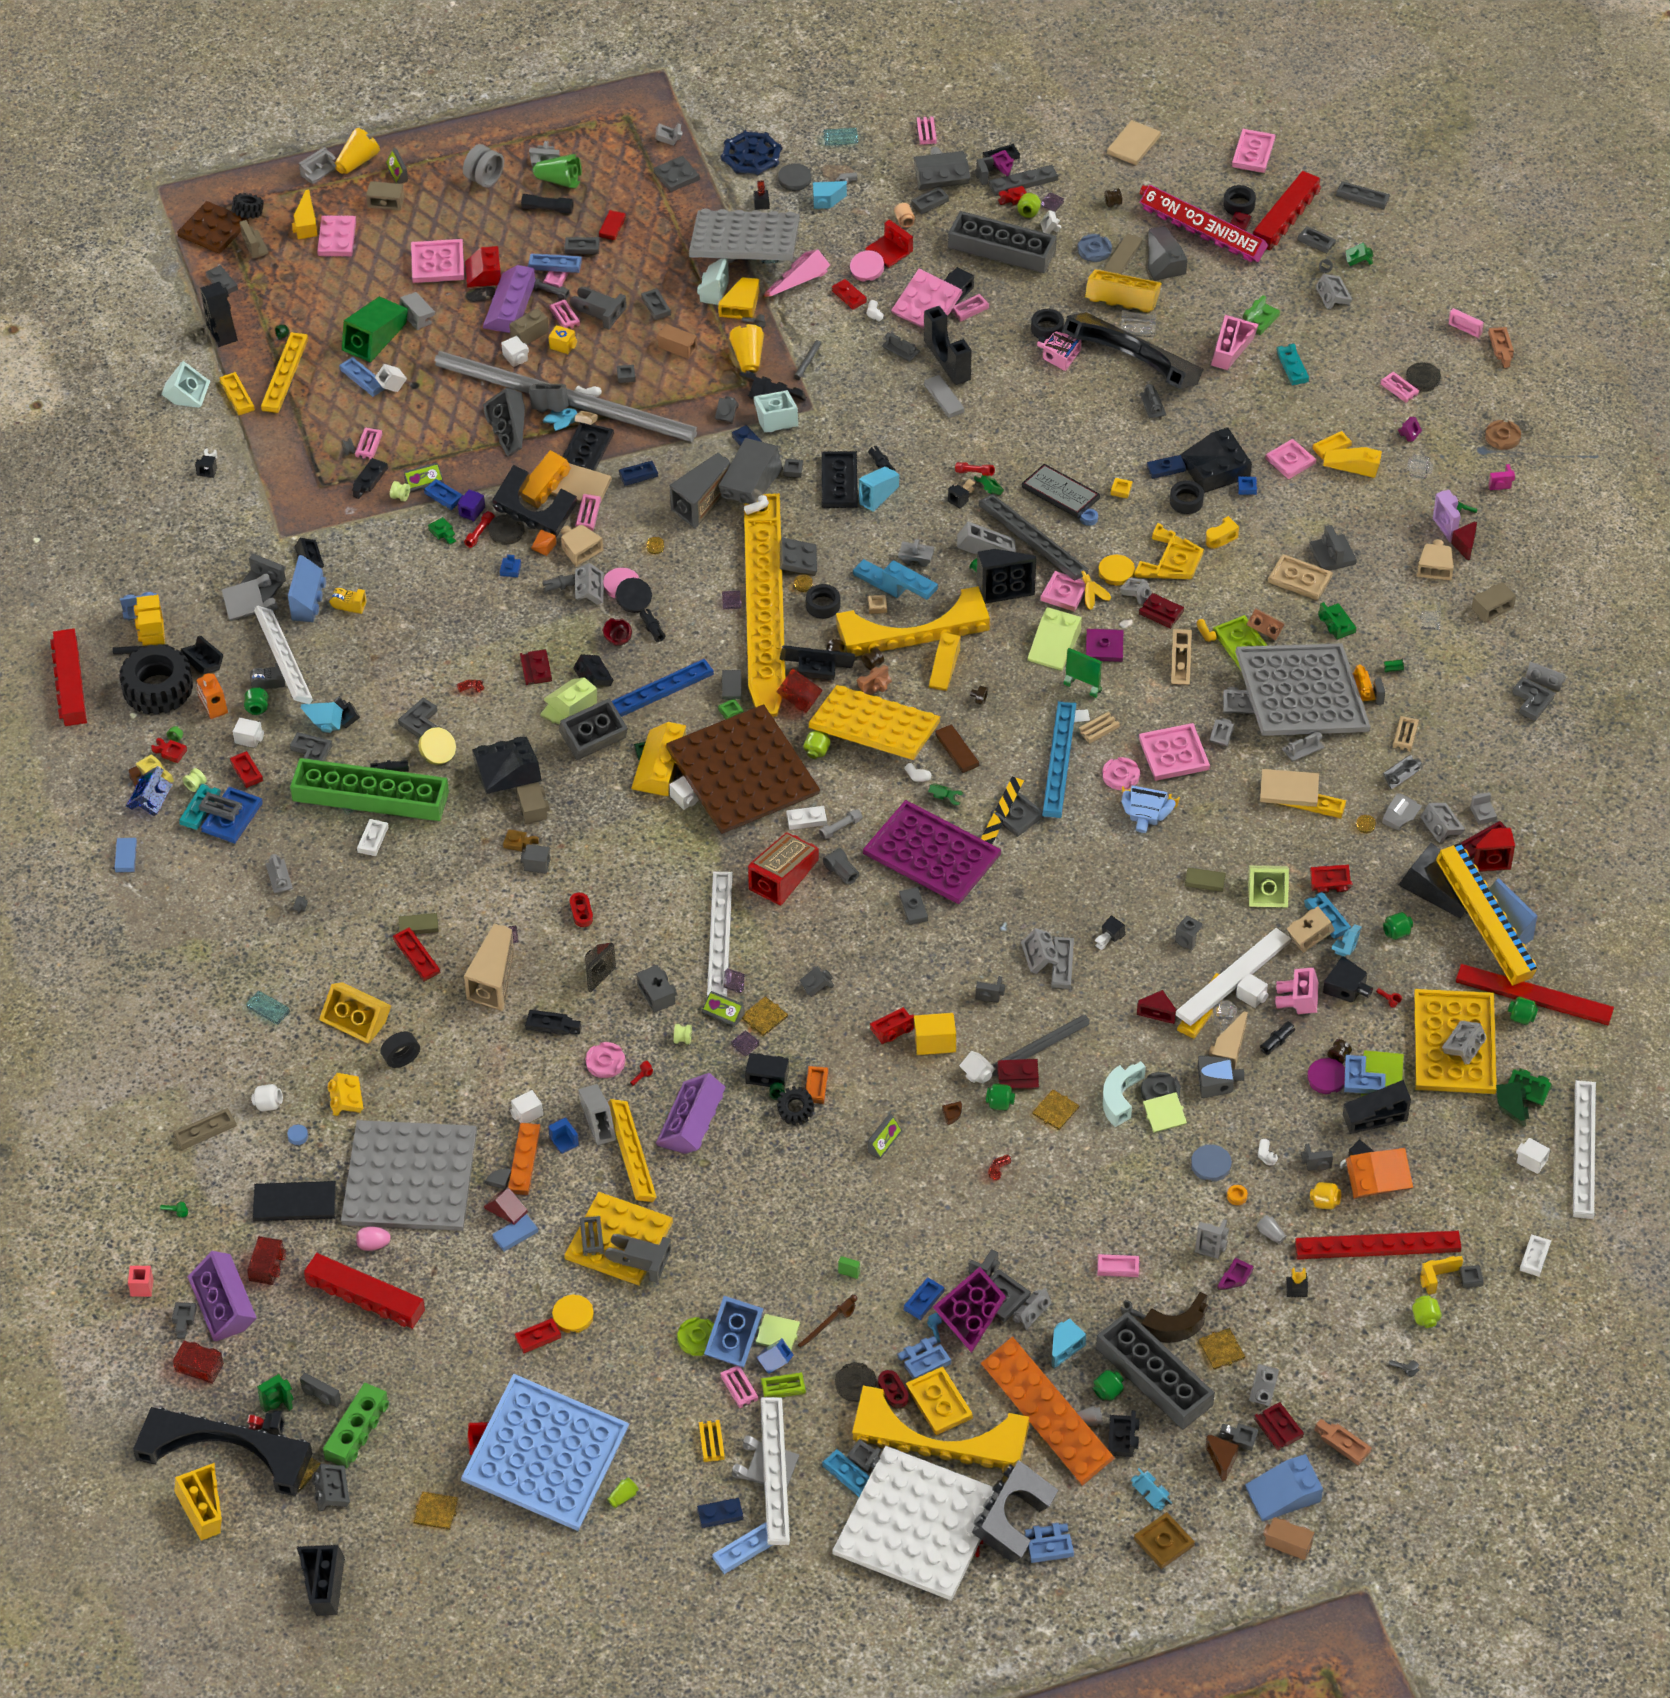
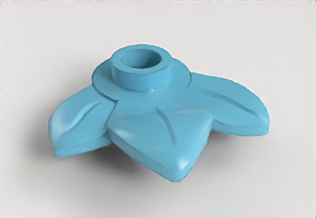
[543,408,577,431]

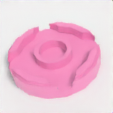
[850,250,884,282]
[603,568,639,598]
[1102,757,1140,790]
[585,1042,625,1078]

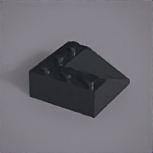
[1180,427,1252,493]
[977,549,1036,604]
[472,736,542,794]

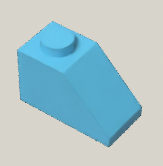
[813,181,847,209]
[300,702,343,733]
[1052,1318,1086,1368]

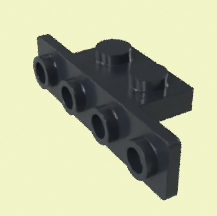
[739,371,807,401]
[780,645,855,680]

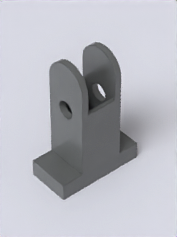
[570,287,626,330]
[604,1234,672,1283]

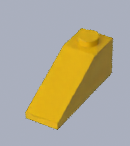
[291,189,318,239]
[1323,447,1382,478]
[929,632,960,691]

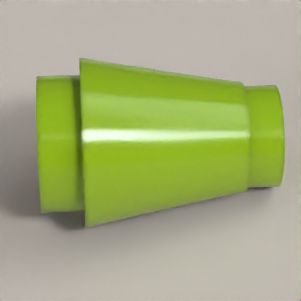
[607,1477,639,1508]

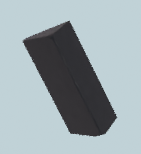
[295,538,324,568]

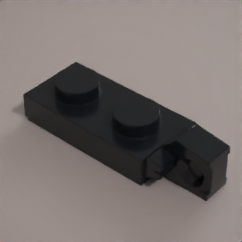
[352,458,388,499]
[525,1010,582,1035]

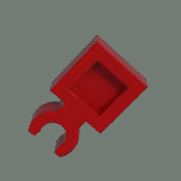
[151,738,187,764]

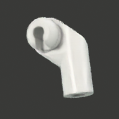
[744,495,769,515]
[1258,1139,1278,1166]

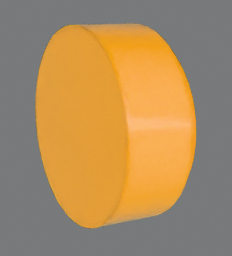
[1227,1185,1248,1206]

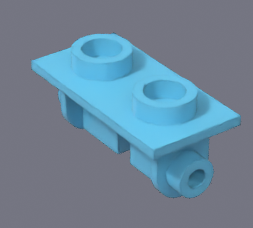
[1131,1468,1172,1511]

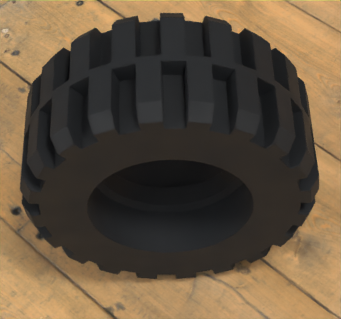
[119,644,193,715]

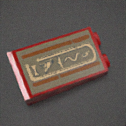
[748,832,819,906]

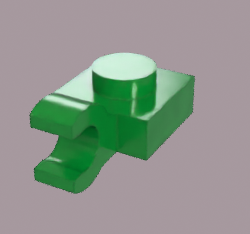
[974,475,1004,495]
[428,517,456,545]
[928,783,963,805]

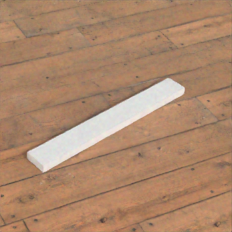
[254,606,313,704]
[707,872,733,997]
[1176,928,1291,1026]
[1573,1080,1596,1219]
[760,1397,790,1545]

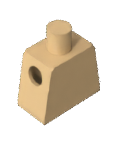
[561,525,603,567]
[1417,539,1454,581]

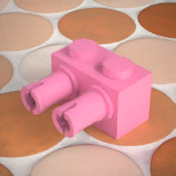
[1275,967,1319,1014]

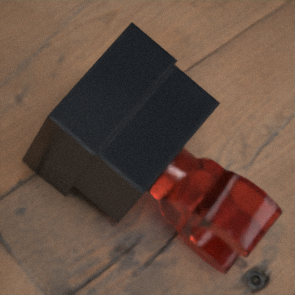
[753,180,770,210]

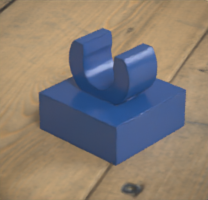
[500,554,521,578]

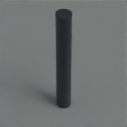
[112,644,169,655]

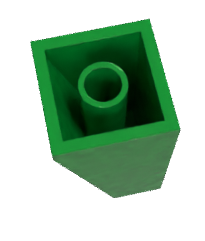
[341,296,408,362]

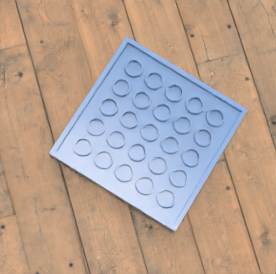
[461,1374,629,1531]

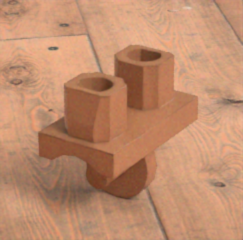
[1246,608,1285,640]
[856,665,892,695]

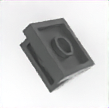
[1309,525,1357,571]

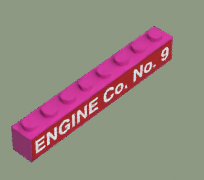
[1140,184,1268,263]

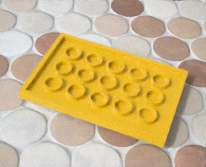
[808,685,941,760]
[1414,989,1497,1094]

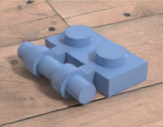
[897,1336,951,1380]
[1024,1523,1074,1563]

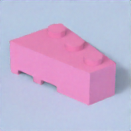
[1211,315,1259,370]

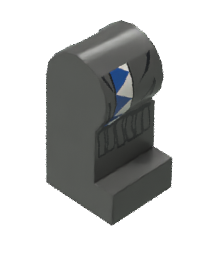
[250,663,286,689]

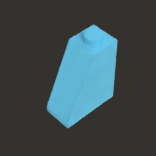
[859,467,899,512]

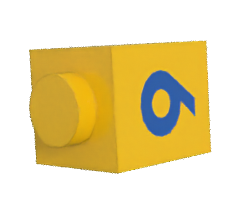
[549,325,577,354]

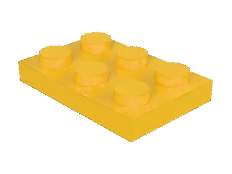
[906,1366,973,1435]

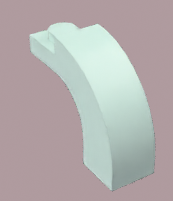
[1103,1062,1146,1127]

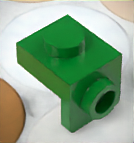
[1345,242,1374,266]

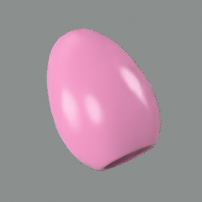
[356,1227,390,1251]

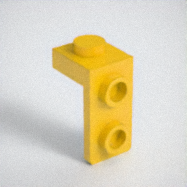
[1420,1256,1463,1295]

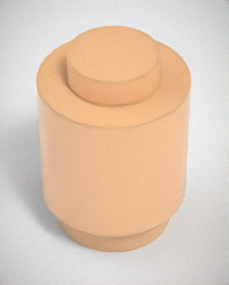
[894,203,915,228]

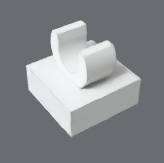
[1040,210,1061,234]

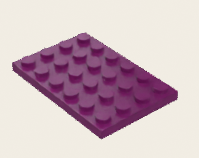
[863,800,1001,904]

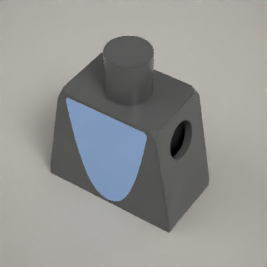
[1197,1056,1244,1098]

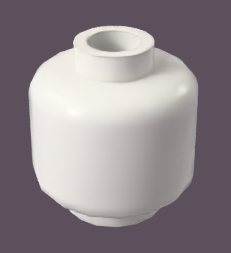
[251,1084,283,1111]

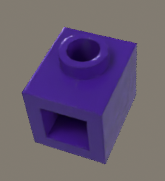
[458,489,485,521]

